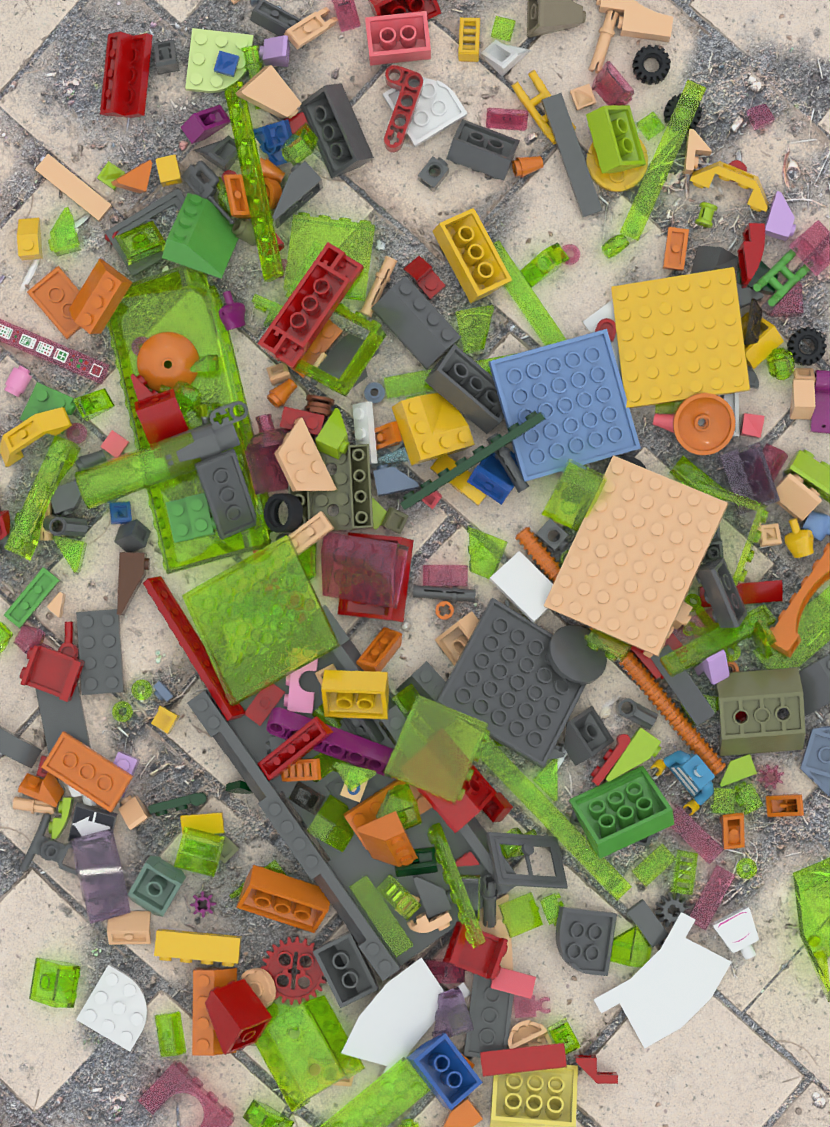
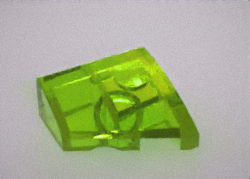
[455,305,494,354]
[467,526,508,579]

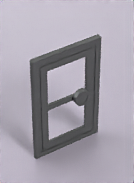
[105,188,185,277]
[486,832,568,889]

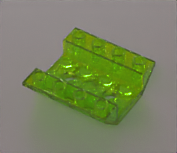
[255,995,365,1112]

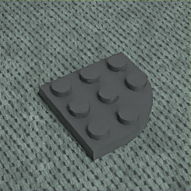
[556,906,617,976]

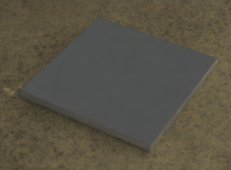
[435,598,586,769]

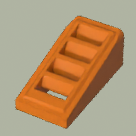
[281,758,321,782]

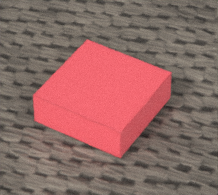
[100,430,130,459]

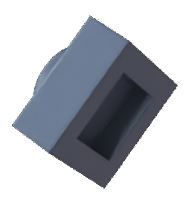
[153,681,175,702]

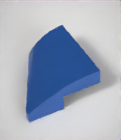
[248,119,300,166]

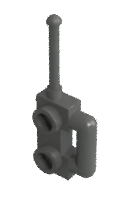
[181,161,235,224]

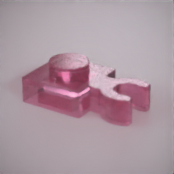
[514,995,551,1018]

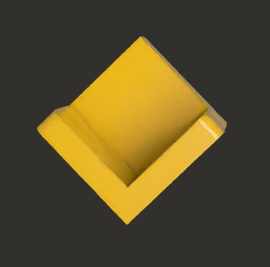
[156,154,183,187]
[151,705,180,734]

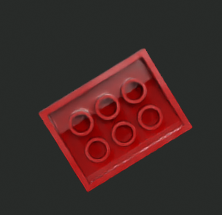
[338,532,414,622]

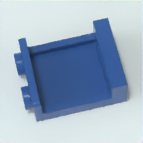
[467,451,519,505]

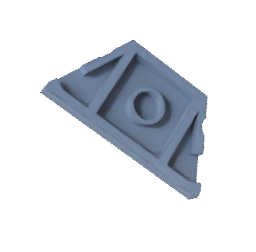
[799,726,830,797]

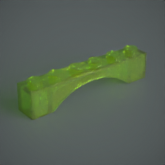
[4,436,81,561]

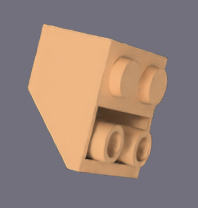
[768,473,822,522]

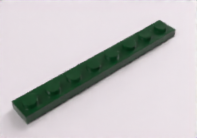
[400,411,546,510]

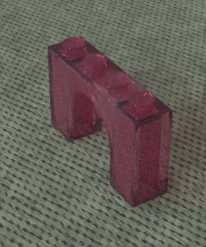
[138,1060,235,1127]

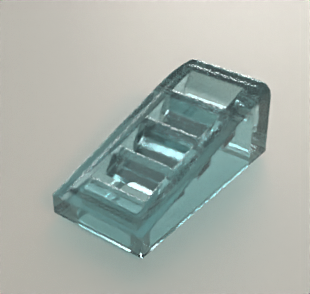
[377,447,410,465]

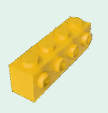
[154,929,242,967]

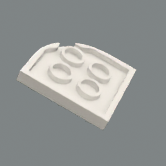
[383,77,467,147]
[76,964,148,1051]

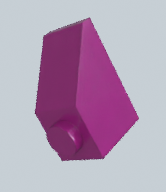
[181,105,231,144]

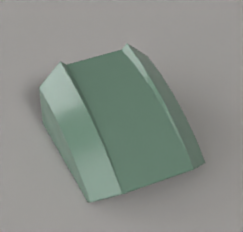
[127,856,186,917]

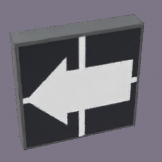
[68,802,117,852]

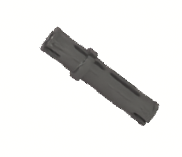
[486,433,529,493]
[413,585,476,603]
[481,874,498,928]

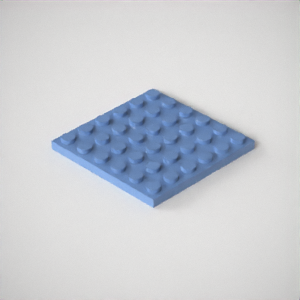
[488,329,641,482]

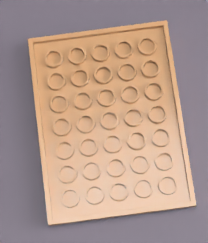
[543,456,728,657]

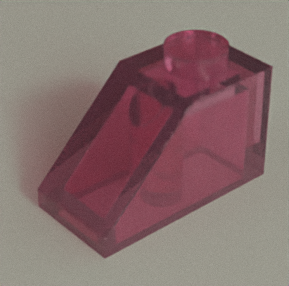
[423,959,465,984]

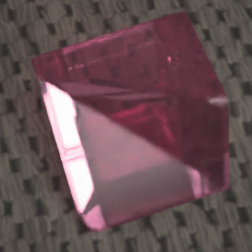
[746,104,775,131]

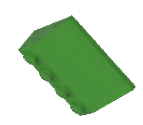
[162,193,239,279]
[569,766,674,859]

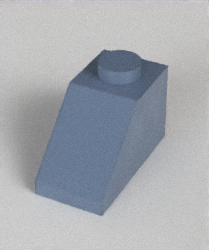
[373,464,419,497]

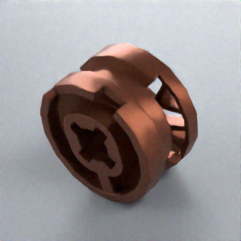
[304,395,335,417]

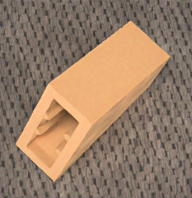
[235,65,302,119]

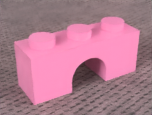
[284,648,319,713]

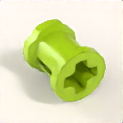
[694,202,718,228]

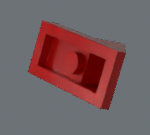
[403,256,446,300]

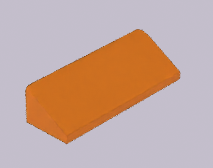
[356,627,402,672]

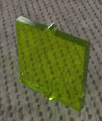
[498,892,543,938]

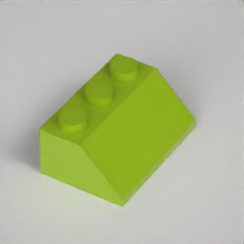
[586,105,646,174]
[784,449,830,503]

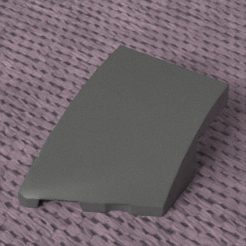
[310,334,379,387]

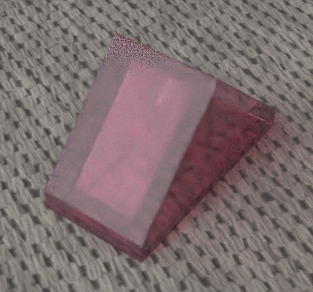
[331,0,361,32]
[768,281,803,317]

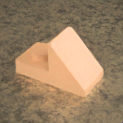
[683,129,712,175]

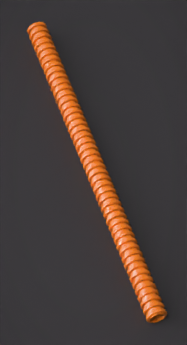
[515,527,726,776]

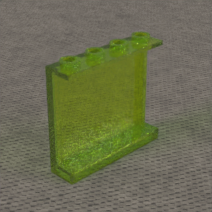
[283,212,375,301]
[384,694,491,805]

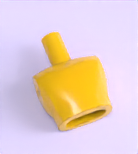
[784,518,814,558]

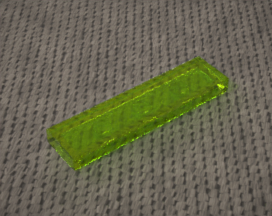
[349,875,414,957]

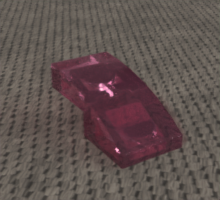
[423,565,468,586]

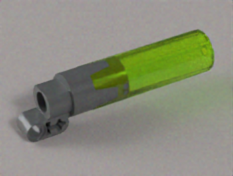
[74,401,248,510]

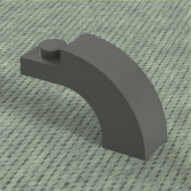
[0,726,42,768]

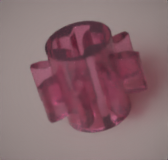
[758,764,784,790]

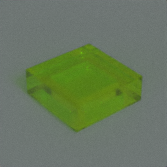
[491,16,516,42]

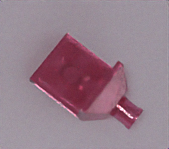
[245,414,288,495]

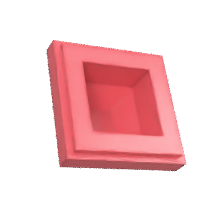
[422,490,442,509]

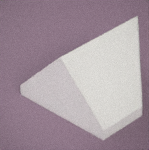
[481,40,532,77]

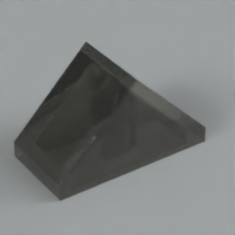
[289,781,327,816]

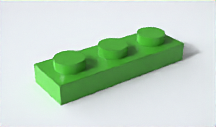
[4,567,60,629]

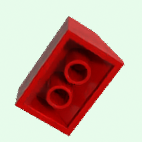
[368,0,441,20]

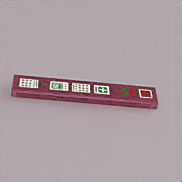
[0,319,110,384]

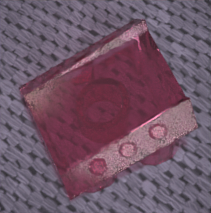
[592,61,634,106]

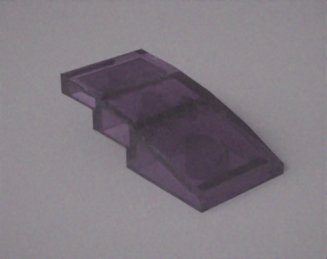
[71,829,131,924]

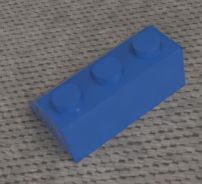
[407,1033,483,1110]

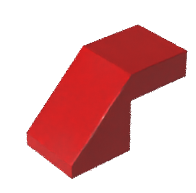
[574,1055,618,1084]

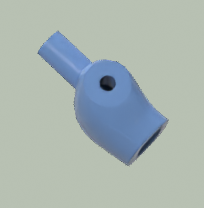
[801,511,830,541]

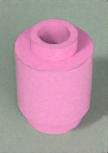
[4,365,32,397]

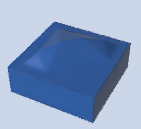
[214,51,240,77]
[109,501,132,525]

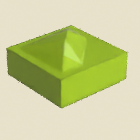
[97,161,125,191]

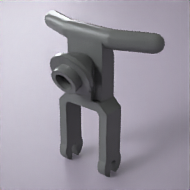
[20,813,101,880]

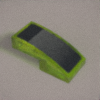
[459,875,480,921]

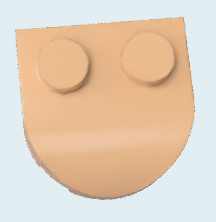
[407,910,452,933]
[508,1020,553,1049]

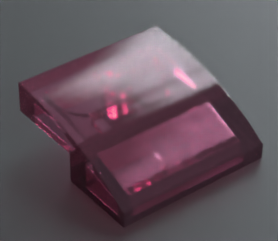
[789,220,830,276]

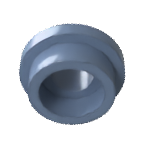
[364,382,385,403]

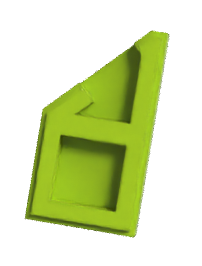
[719,754,757,787]

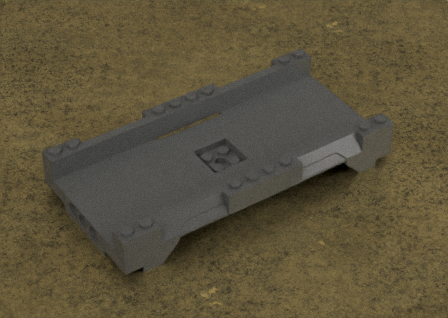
[187,605,516,981]

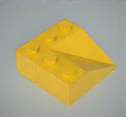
[392,393,475,466]

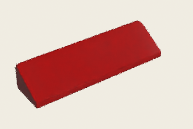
[698,580,783,608]
[257,716,334,781]
[480,1043,567,1077]

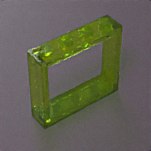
[281,303,386,397]
[692,480,769,586]

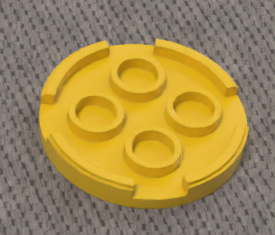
[586,139,648,192]

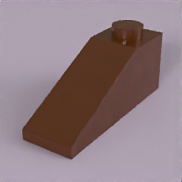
[117,552,150,615]

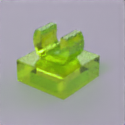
[636,111,666,141]

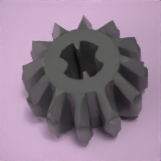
[655,892,691,927]

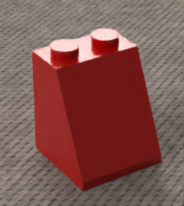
[205,979,272,1055]

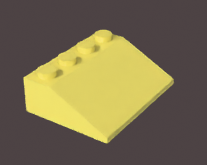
[490,1065,578,1127]

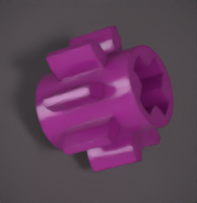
[190,891,217,918]

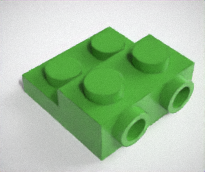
[20,382,76,437]
[166,493,216,543]

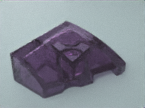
[432,987,474,1038]

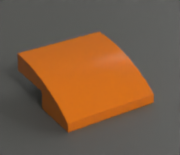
[223,174,261,219]

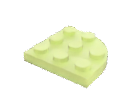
[185,28,254,93]

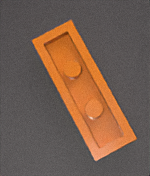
[288,320,343,379]

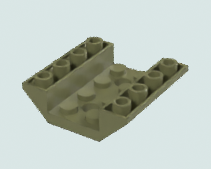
[288,444,373,533]
[715,667,806,756]

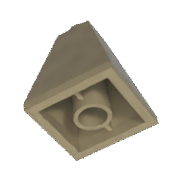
[527,0,586,38]

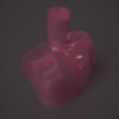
[13,624,54,654]

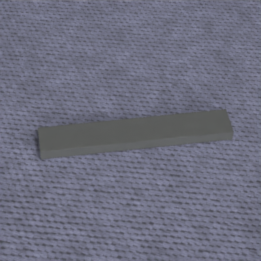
[541,93,602,218]

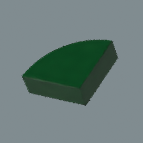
[226,780,253,794]

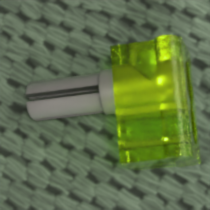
[194,402,220,425]

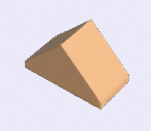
[790,379,815,420]

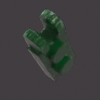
[148,792,208,816]

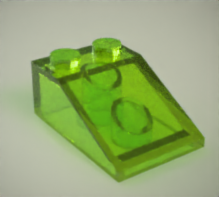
[541,459,607,532]

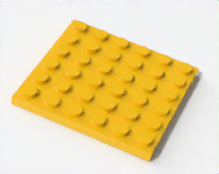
[611,267,750,408]

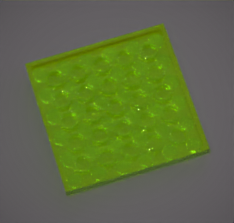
[182,535,340,706]

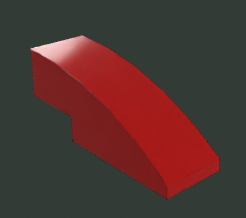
[737,223,765,288]

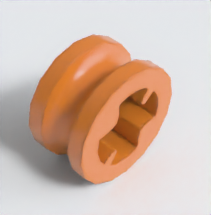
[435,601,454,620]

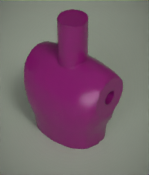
[219,291,246,331]

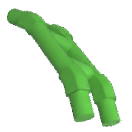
[753,246,814,306]

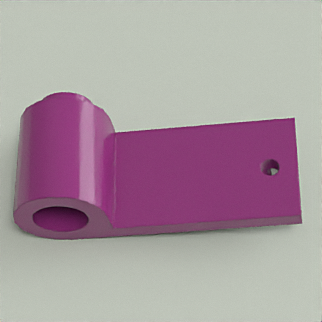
[810,370,830,434]

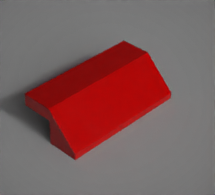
[100,31,153,118]

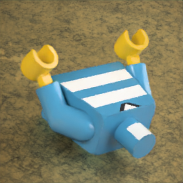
[650,750,715,816]

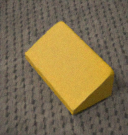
[180,812,224,836]

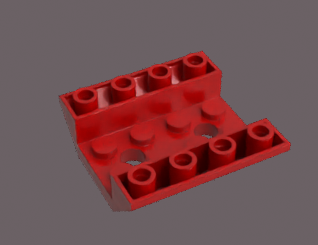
[400,728,496,833]

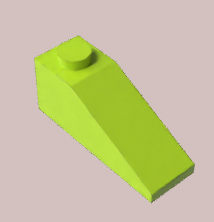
[604,727,662,782]

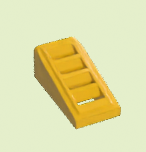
[458,17,480,62]

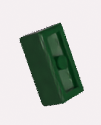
[395,847,438,877]

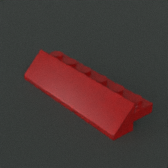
[257,242,364,369]

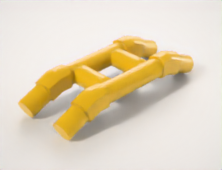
[511,70,576,144]

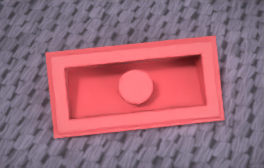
[490,967,536,999]

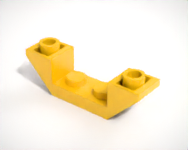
[690,161,769,212]
[0,407,72,467]

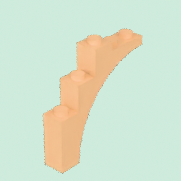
[596,0,673,42]

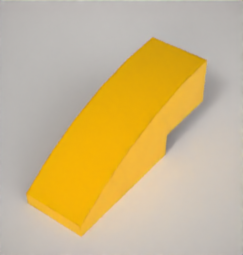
[430,455,487,506]

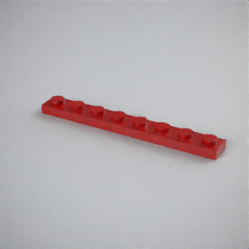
[143,576,245,721]

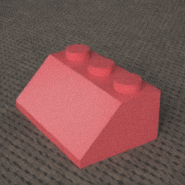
[365,11,431,66]

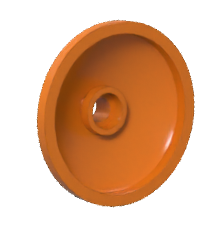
[137,332,199,393]
[673,393,735,455]

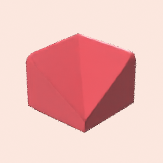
[740,413,765,438]

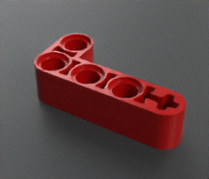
[384,65,423,153]

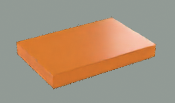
[27,266,82,340]

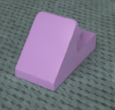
[694,649,729,685]

